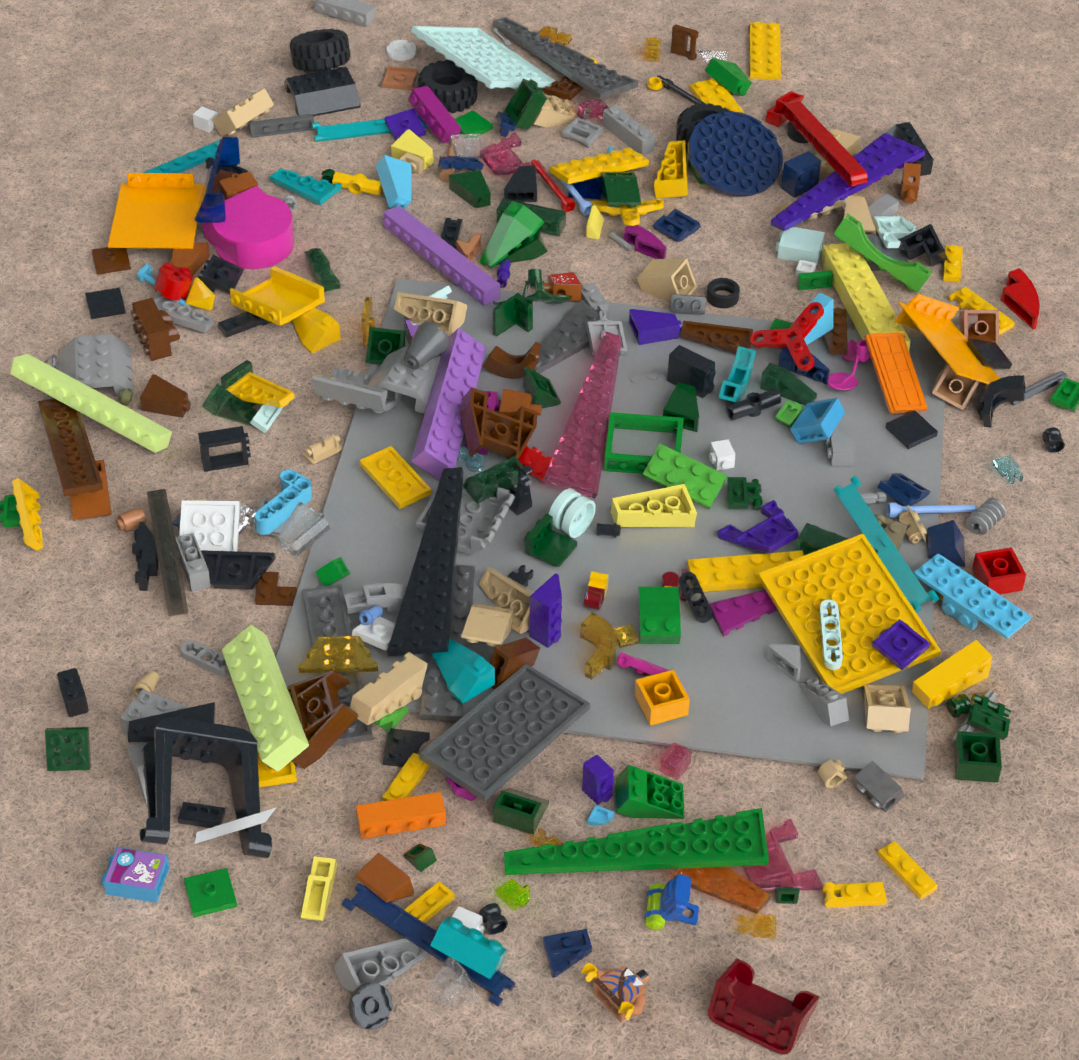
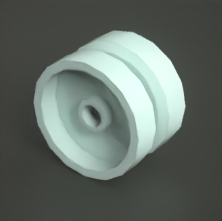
[549,488,596,538]

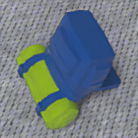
[644,874,699,930]

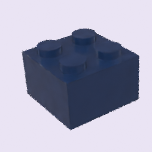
[781,151,821,198]

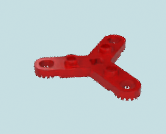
[750,302,824,372]

